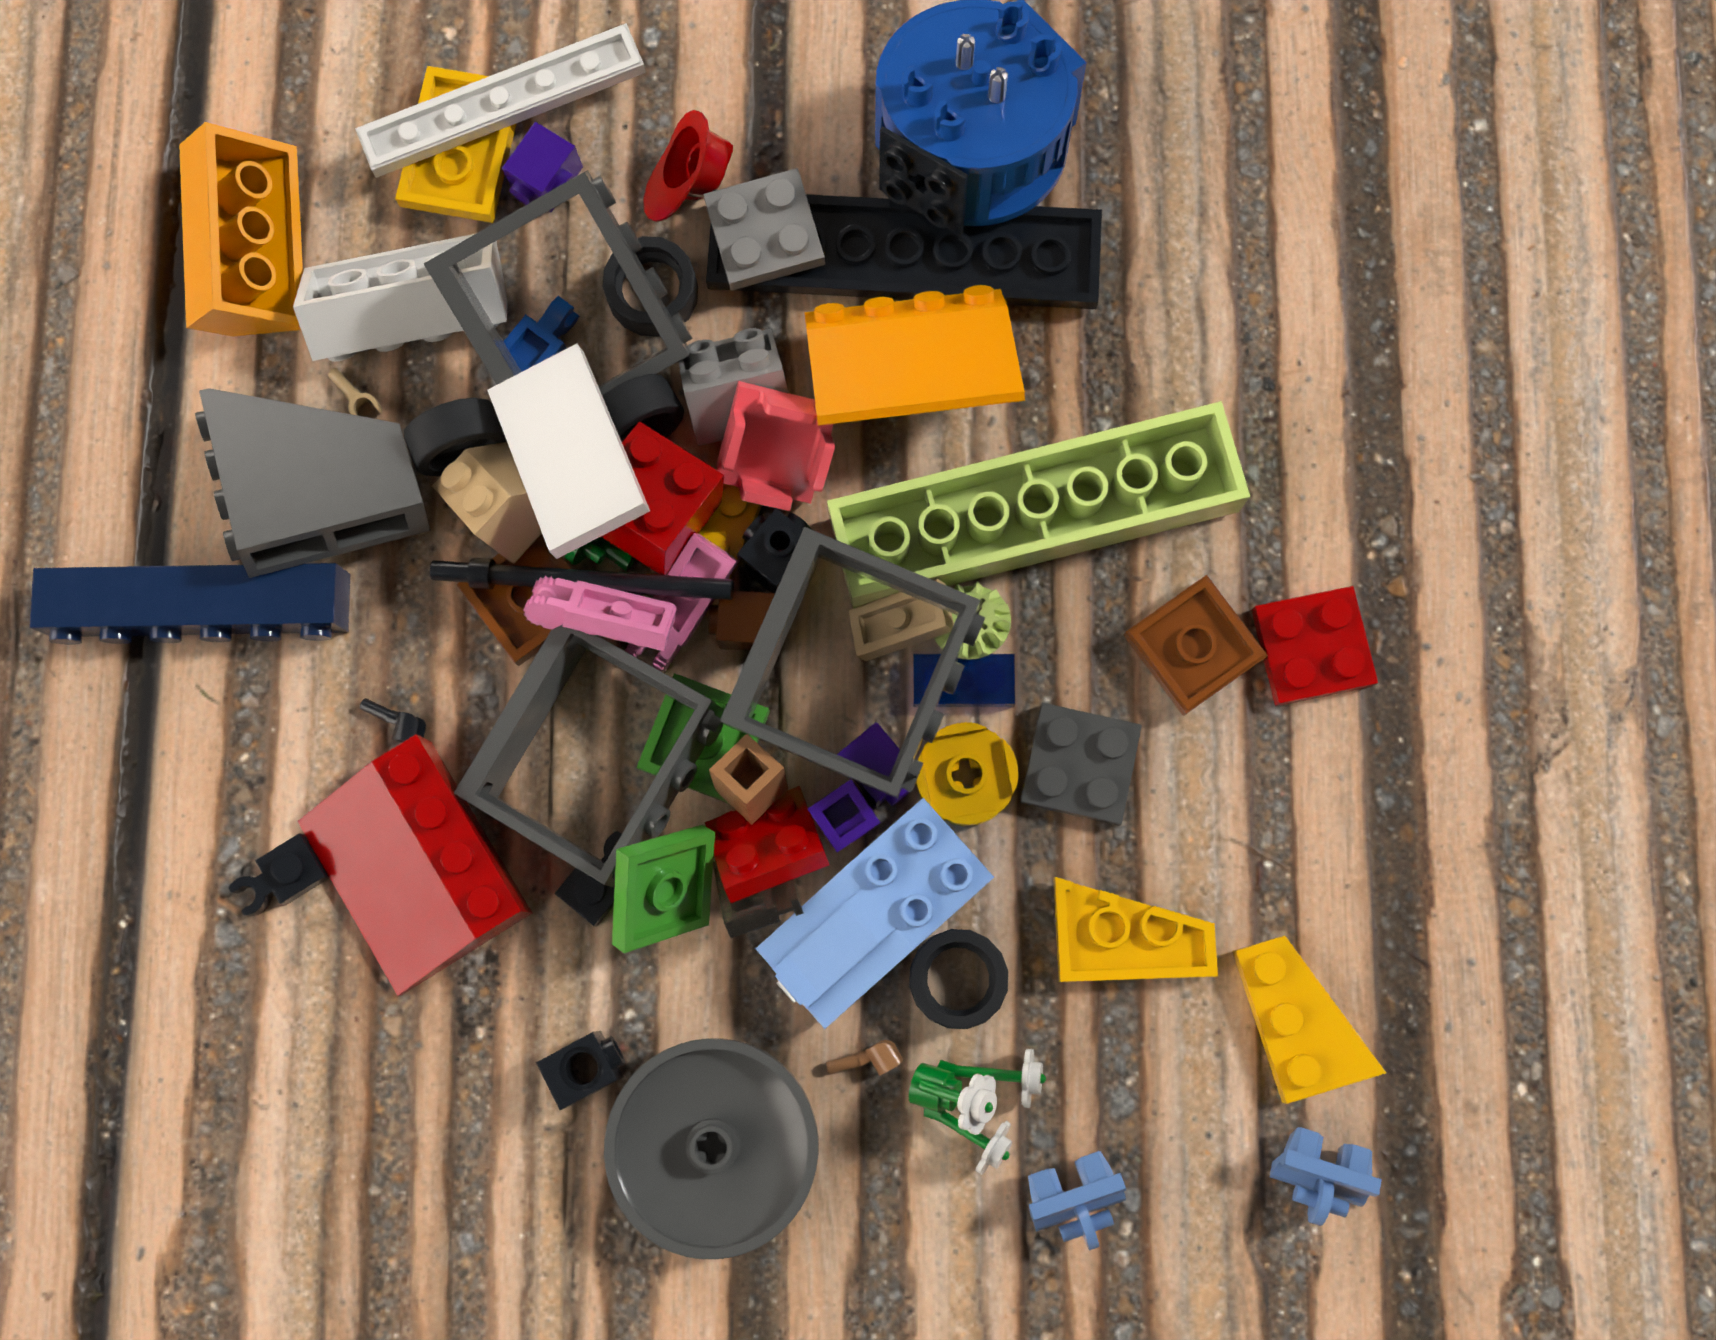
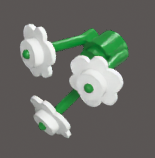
[908,1049,1046,1175]

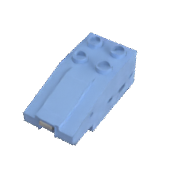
[756,798,994,1029]

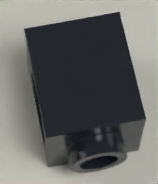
[536,1031,625,1110]

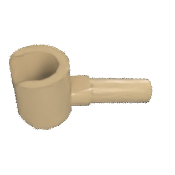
[328,368,382,416]

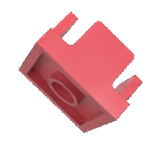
[715,381,835,511]

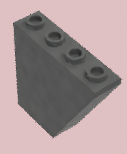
[195,388,431,578]

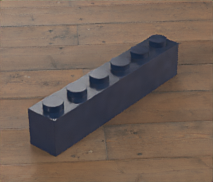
[30,563,351,645]

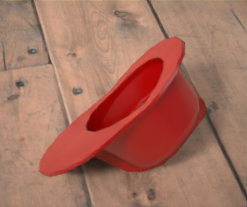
[643,110,733,222]

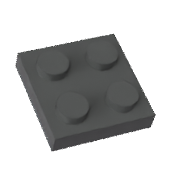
[1020,702,1142,826]

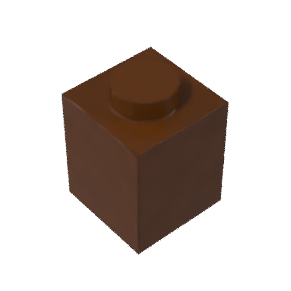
[708,591,775,651]

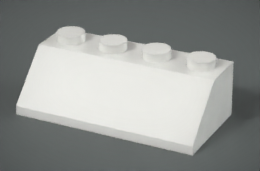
[293,234,508,362]

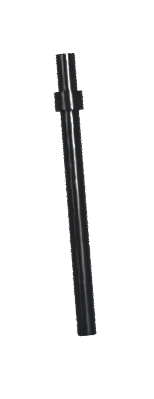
[430,558,734,600]

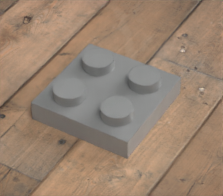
[703,168,825,291]

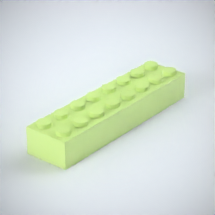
[827,401,1250,608]

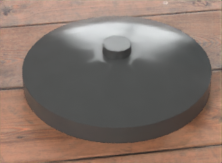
[604,1038,819,1260]

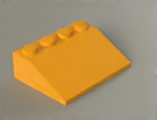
[804,285,1025,426]

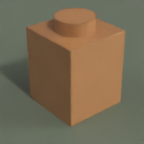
[709,734,789,825]

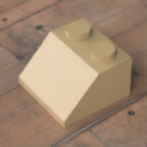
[432,442,542,564]

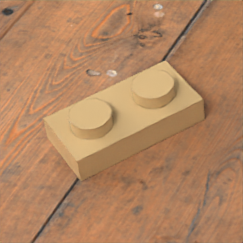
[848,579,954,661]

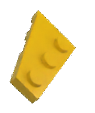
[1053,877,1218,982]
[1232,936,1386,1104]

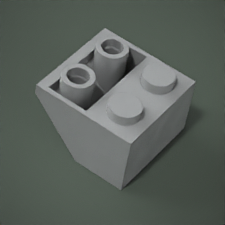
[678,328,788,446]

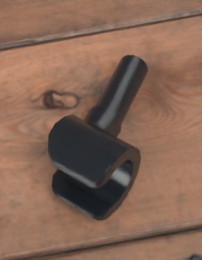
[360,698,426,742]

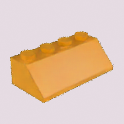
[179,122,303,337]

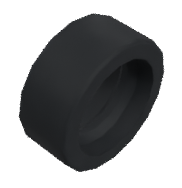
[602,236,698,336]
[602,374,684,442]
[404,397,506,477]
[909,929,1008,1029]

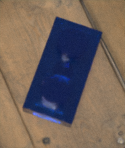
[913,654,1015,707]

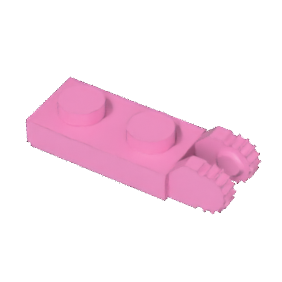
[625,533,739,673]
[523,576,677,651]

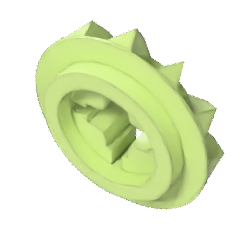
[934,581,1011,660]

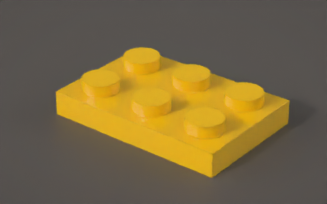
[395,66,517,223]

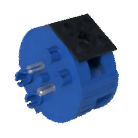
[875,0,1087,236]

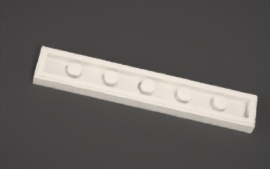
[355,23,646,178]

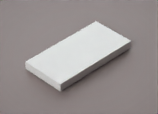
[487,343,650,559]

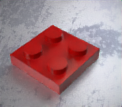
[1251,586,1378,706]
[704,786,829,903]

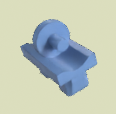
[1269,1127,1382,1226]
[1028,1151,1126,1250]

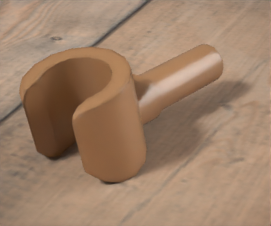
[826,1040,903,1076]

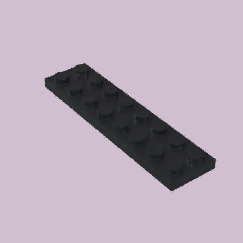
[706,190,1102,310]

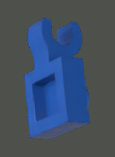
[504,296,580,372]

